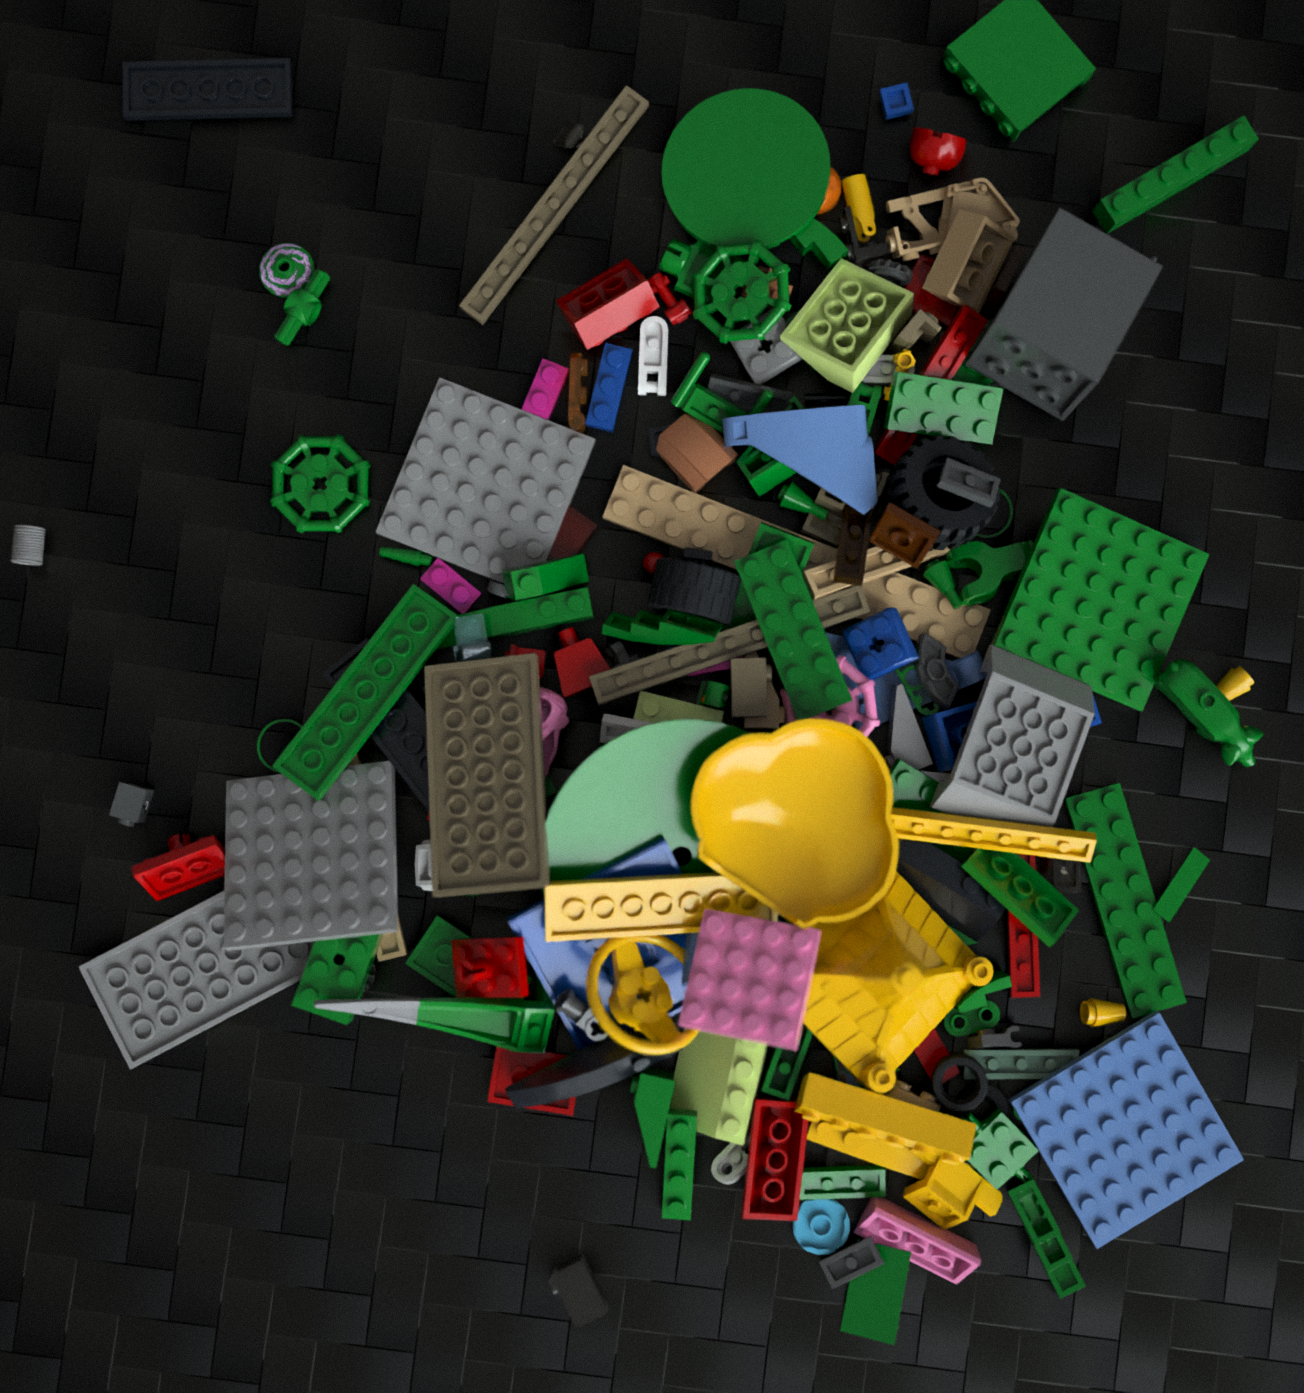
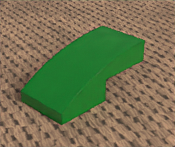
[954,970,1012,1013]

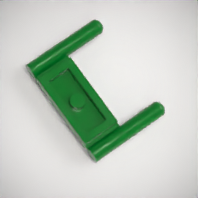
[671,352,774,434]

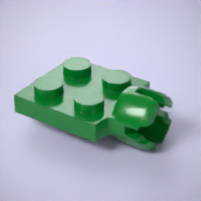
[659,239,748,311]

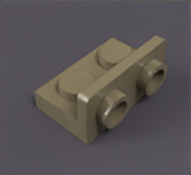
[889,309,941,354]

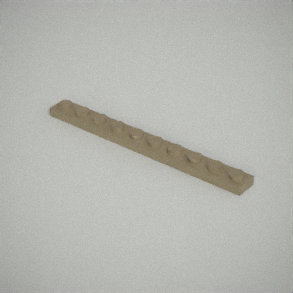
[459,85,649,325]
[589,586,870,705]

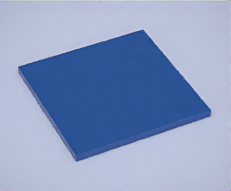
[507,837,687,1050]

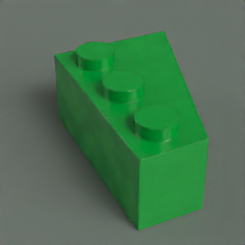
[736,395,804,497]

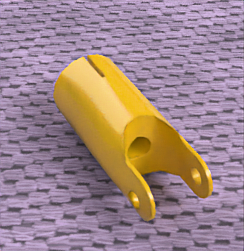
[841,174,876,243]

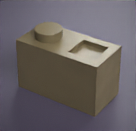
[730,658,772,718]

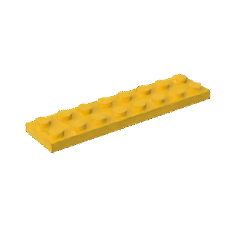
[544,872,777,942]

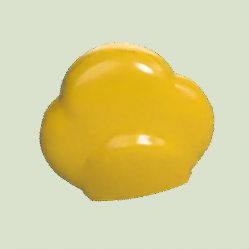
[691,718,899,929]

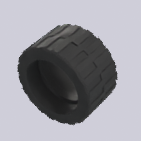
[647,557,741,625]

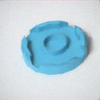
[792,1199,850,1255]

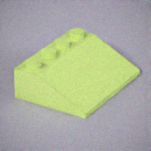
[780,258,914,393]
[669,1028,769,1145]

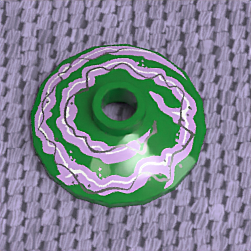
[259,243,315,298]

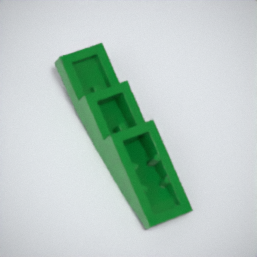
[602,609,723,645]
[1007,1179,1086,1299]

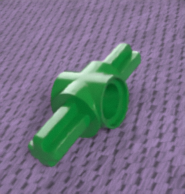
[275,269,330,346]

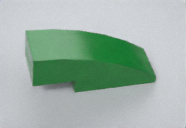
[789,219,849,272]

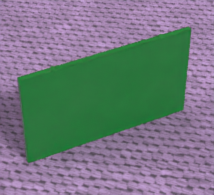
[840,1238,911,1345]

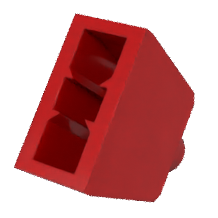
[554,627,610,699]

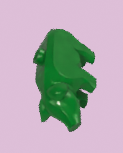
[1154,659,1264,767]

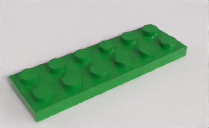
[734,539,853,720]

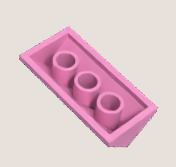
[853,1197,981,1284]

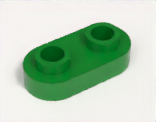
[942,999,1000,1037]

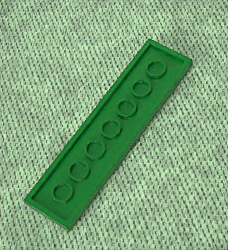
[272,584,460,802]
[1063,783,1187,1019]

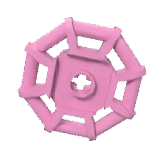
[779,655,880,737]

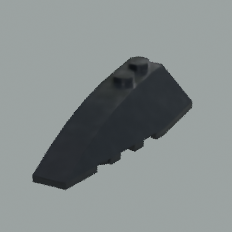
[896,838,1006,942]
[505,1026,683,1109]

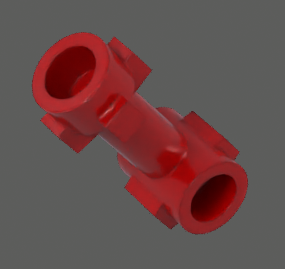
[648,272,692,325]

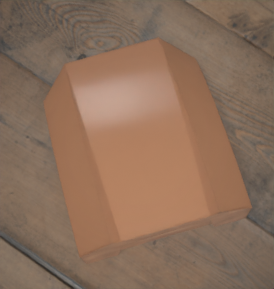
[656,413,739,493]

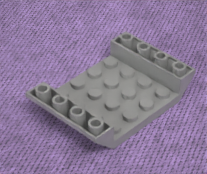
[930,645,1095,827]

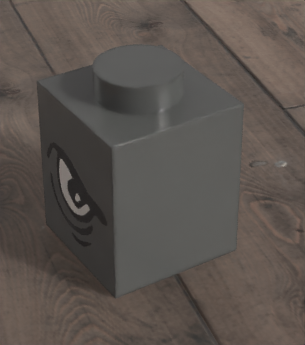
[109,782,154,827]

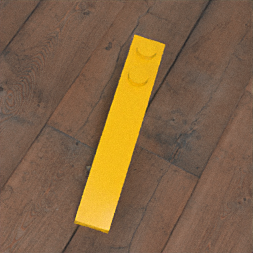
[806,1119,974,1179]

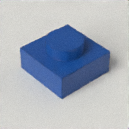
[879,83,914,120]

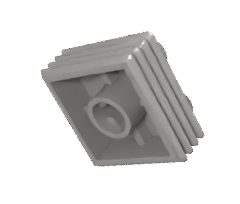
[730,308,803,385]

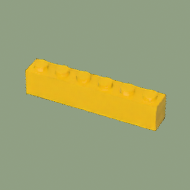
[795,1072,977,1165]

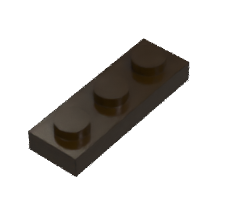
[833,504,873,586]

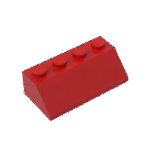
[741,1095,808,1221]

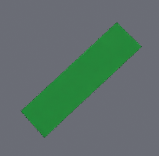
[1153,847,1210,923]

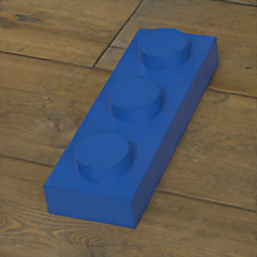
[585,343,633,432]

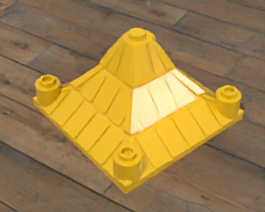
[803,870,994,1093]

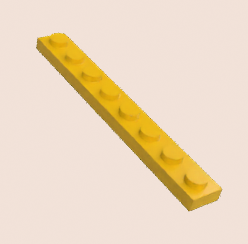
[890,807,1097,862]

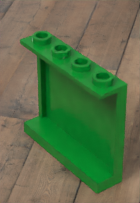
[942,0,1096,142]

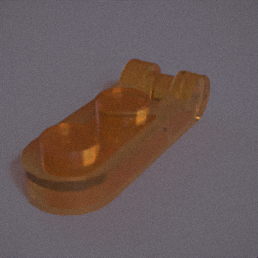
[568,353,588,433]

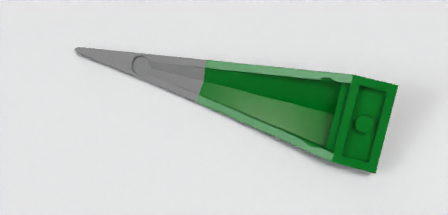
[314,997,554,1053]

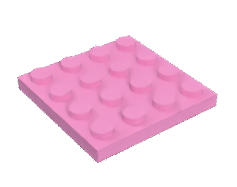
[678,909,821,1050]

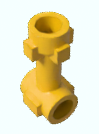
[883,349,916,401]

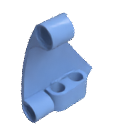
[722,405,878,515]

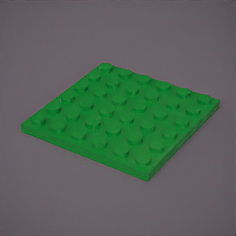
[991,488,1210,712]

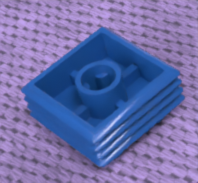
[842,607,918,680]

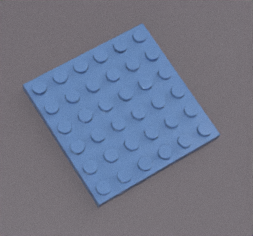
[1008,1010,1244,1249]

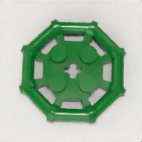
[691,239,791,344]
[270,434,371,533]

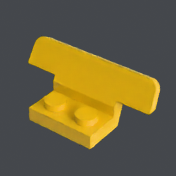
[903,1148,1003,1230]

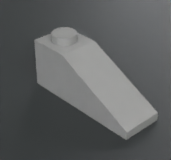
[885,684,933,770]

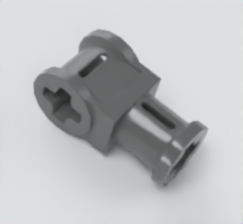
[553,988,608,1041]

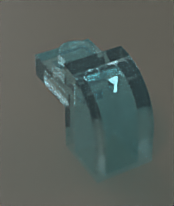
[453,613,491,662]

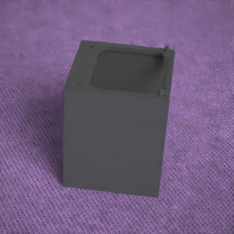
[966,208,1163,421]

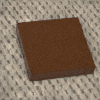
[869,503,941,568]

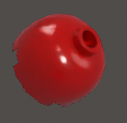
[909,127,967,176]

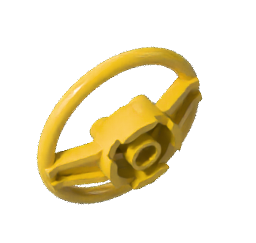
[586,935,699,1055]

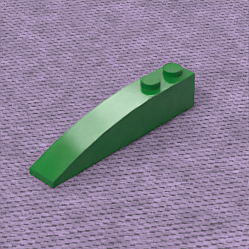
[435,587,594,651]

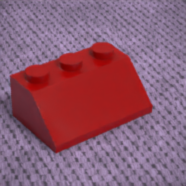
[556,259,659,350]

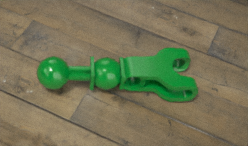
[946,540,1033,606]

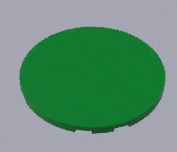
[662,88,831,249]

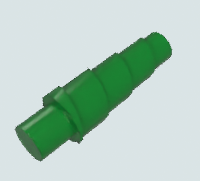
[380,547,433,566]

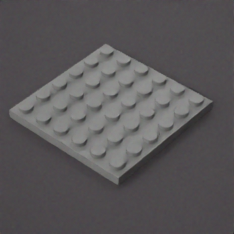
[375,377,596,584]
[223,761,398,951]

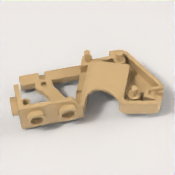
[886,178,1020,262]

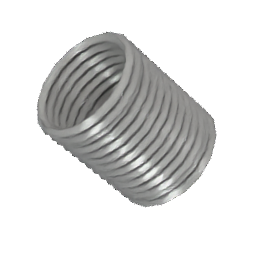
[11,524,46,565]

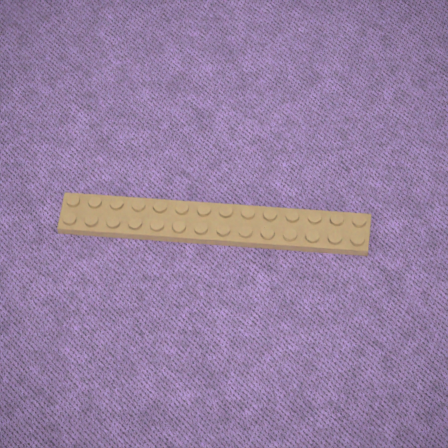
[603,465,991,659]

